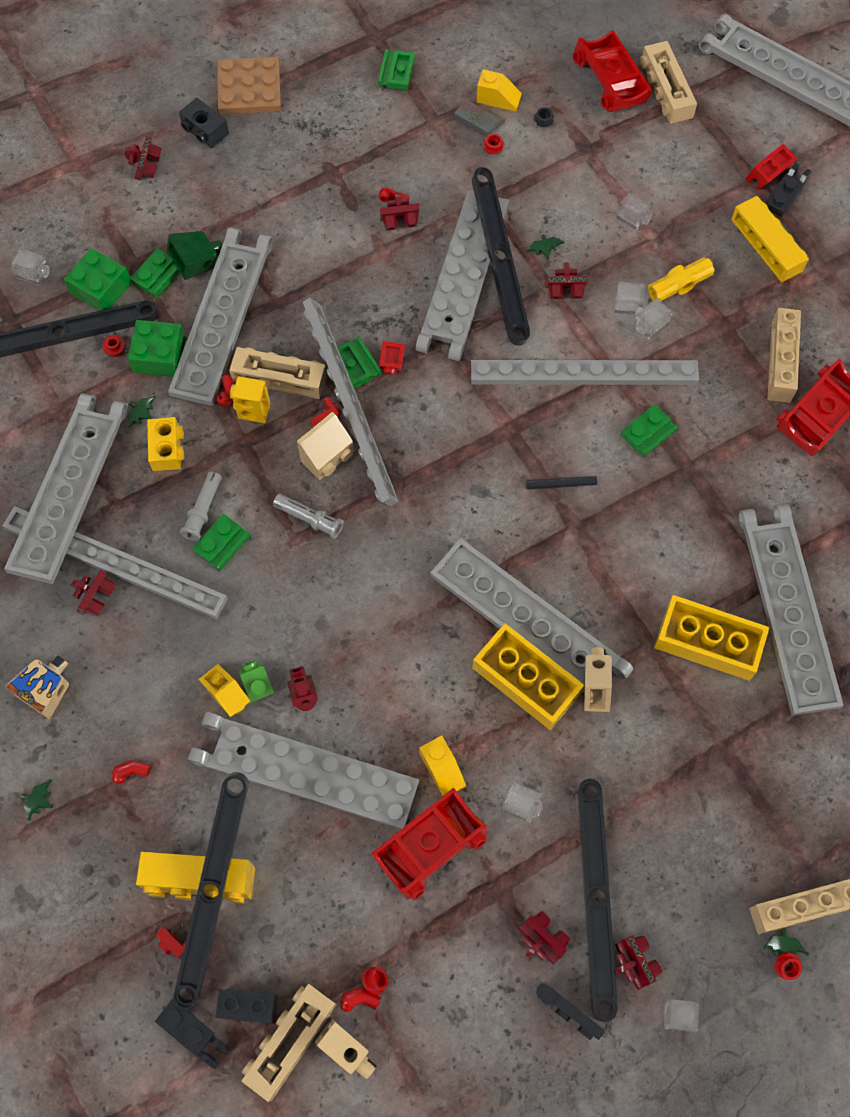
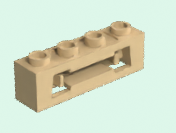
[640,41,697,124]
[767,308,801,403]
[229,347,327,399]
[749,879,850,935]
[242,984,337,1102]

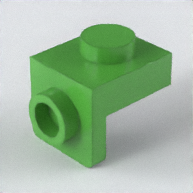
[239,660,274,702]

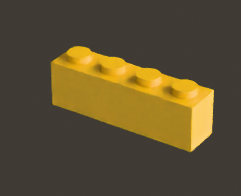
[731,196,809,283]

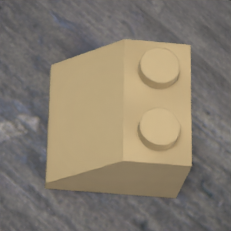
[297,412,354,480]

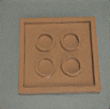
[218,57,281,114]

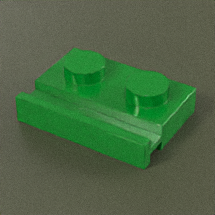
[378,49,415,91]
[130,248,180,298]
[337,336,381,389]
[620,404,678,457]
[192,514,251,572]

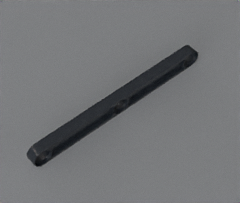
[472,167,530,346]
[0,300,158,358]
[174,772,249,1009]
[577,778,618,1022]

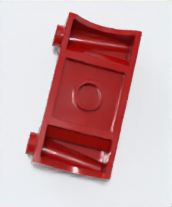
[573,30,652,112]
[776,358,850,457]
[371,788,488,900]

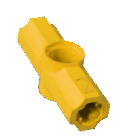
[647,257,715,303]

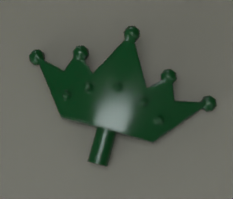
[526,234,565,260]
[128,396,156,428]
[22,779,53,821]
[763,928,809,956]

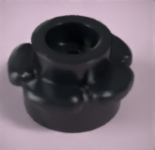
[534,107,554,127]

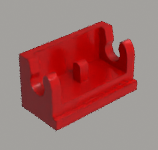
[745,144,797,190]

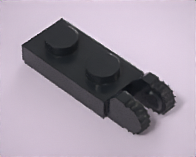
[765,163,812,217]
[536,984,604,1041]
[154,998,230,1069]

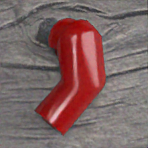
[378,187,410,203]
[217,374,235,406]
[112,760,151,784]
[340,987,381,1012]

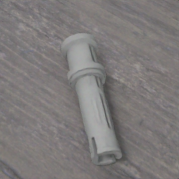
[179,472,222,541]
[273,493,344,539]

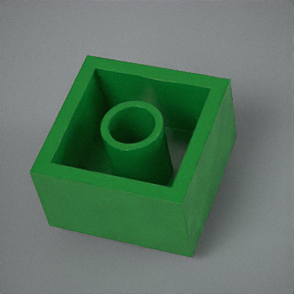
[64,248,131,311]
[128,320,186,377]

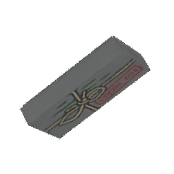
[454,100,500,137]

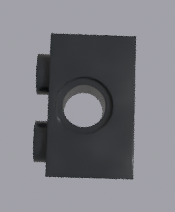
[179,97,229,149]
[215,989,278,1024]

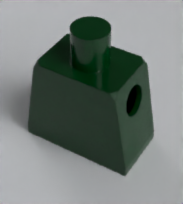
[167,231,222,280]

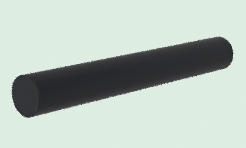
[526,476,597,490]

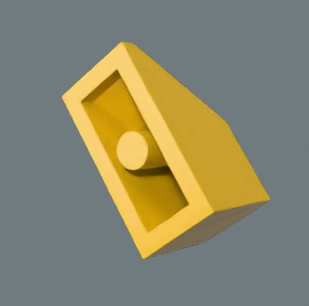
[476,69,522,112]
[198,664,250,717]
[419,736,466,796]

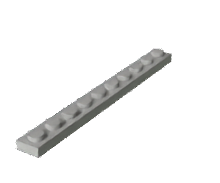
[303,298,399,506]
[471,360,699,385]
[2,506,228,620]

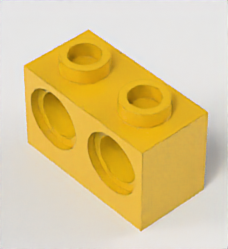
[230,376,271,423]
[147,417,184,472]

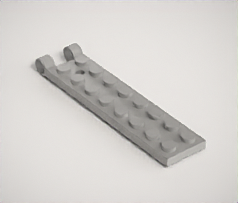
[699,14,850,126]
[416,190,509,361]
[168,227,273,406]
[4,393,128,584]
[739,504,844,716]
[430,538,633,693]
[187,712,420,830]

